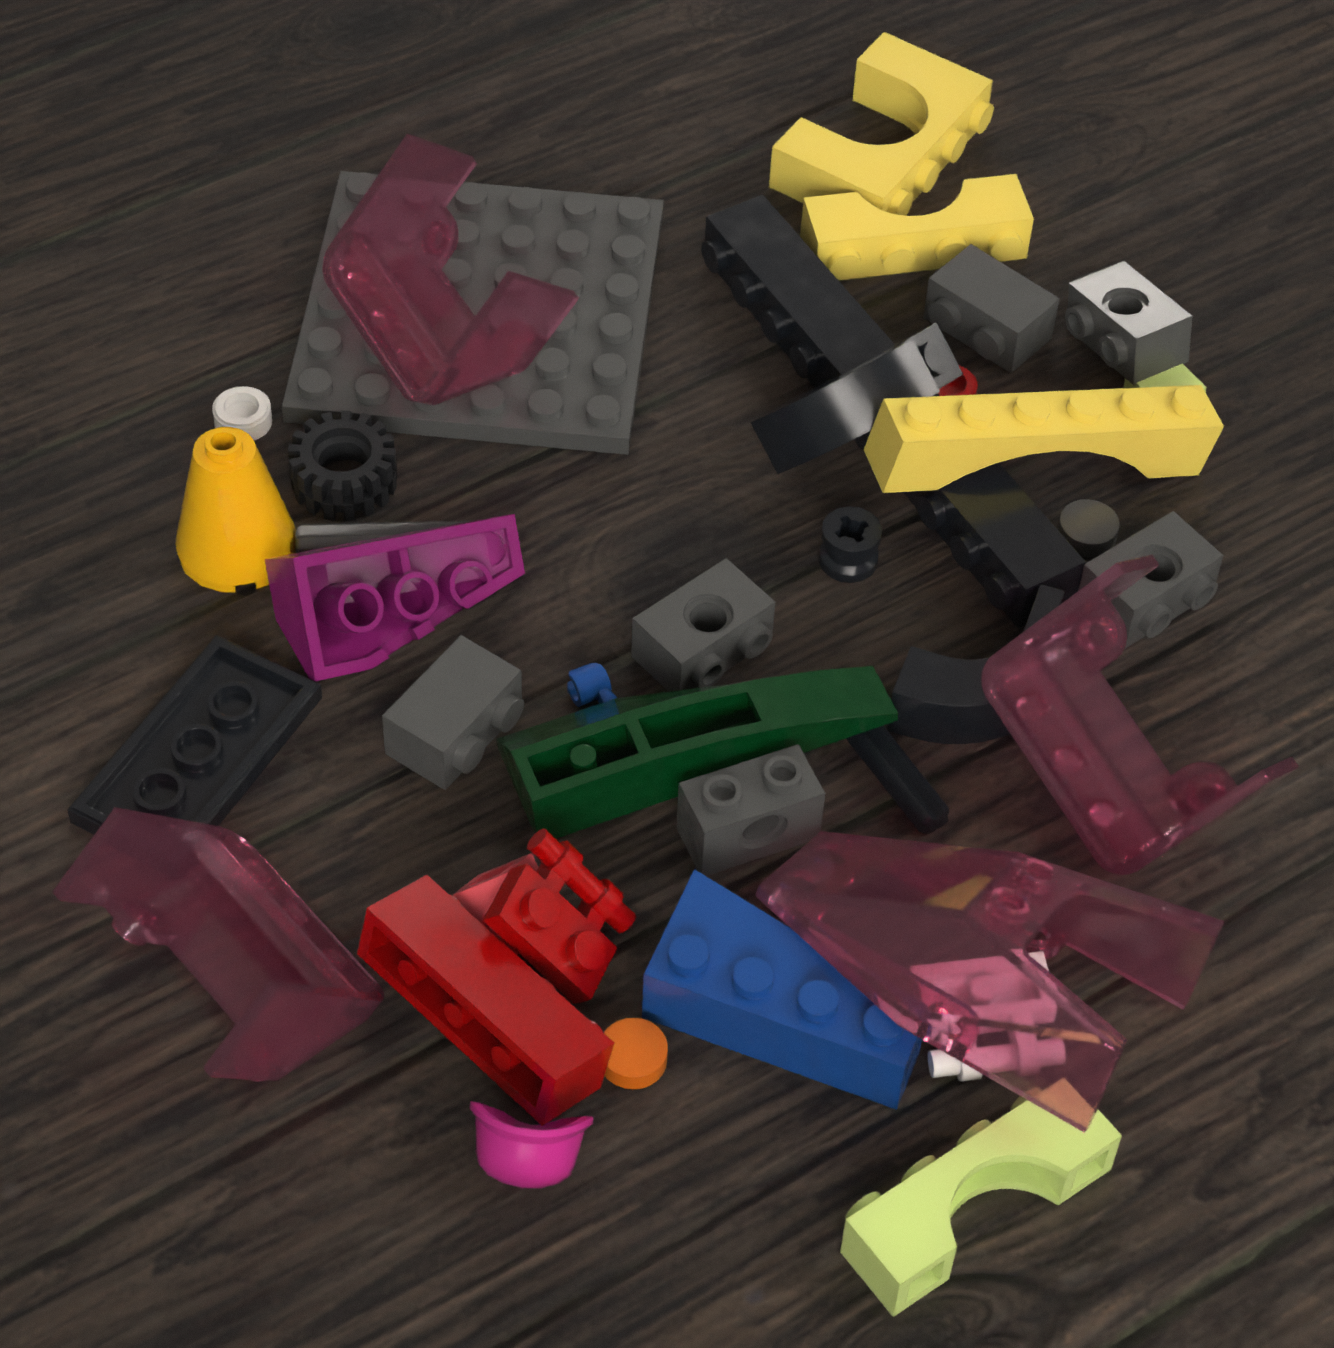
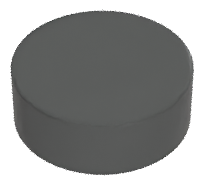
[1058,499,1119,558]

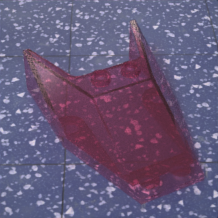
[755,831,1225,1133]

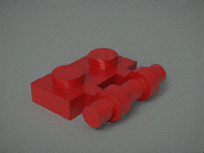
[483,829,636,1004]

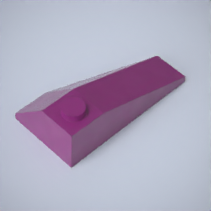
[265,514,525,681]

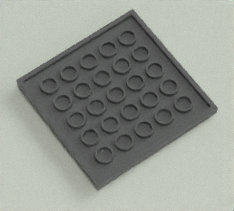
[282,171,664,455]

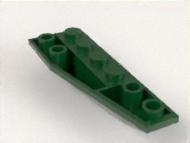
[496,666,898,839]

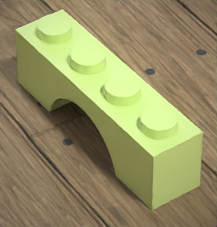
[840,1074,1122,1317]

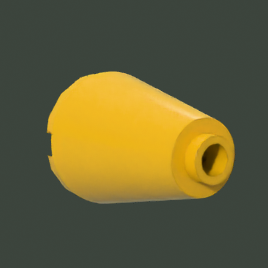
[176,427,296,593]

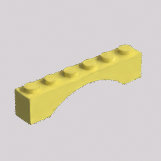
[864,385,1224,493]

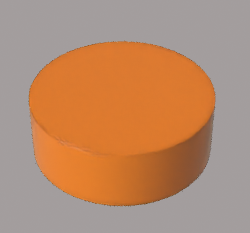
[604,1018,668,1089]

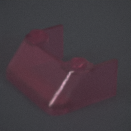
[323,134,579,406]
[981,555,1299,875]
[52,807,385,1082]

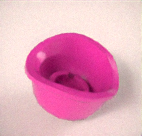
[470,1101,594,1188]

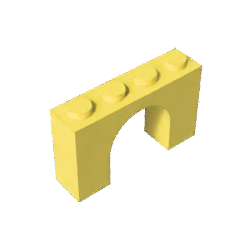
[769,32,994,216]

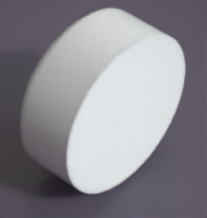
[212,386,272,441]

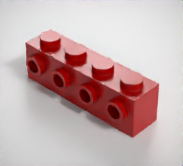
[357,875,614,1126]

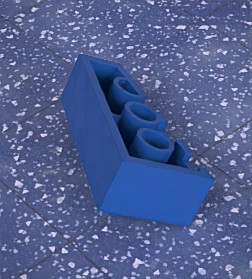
[642,869,927,1110]

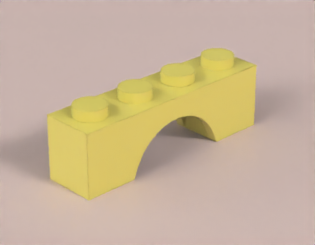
[800,174,1034,281]

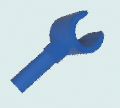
[567,663,617,707]

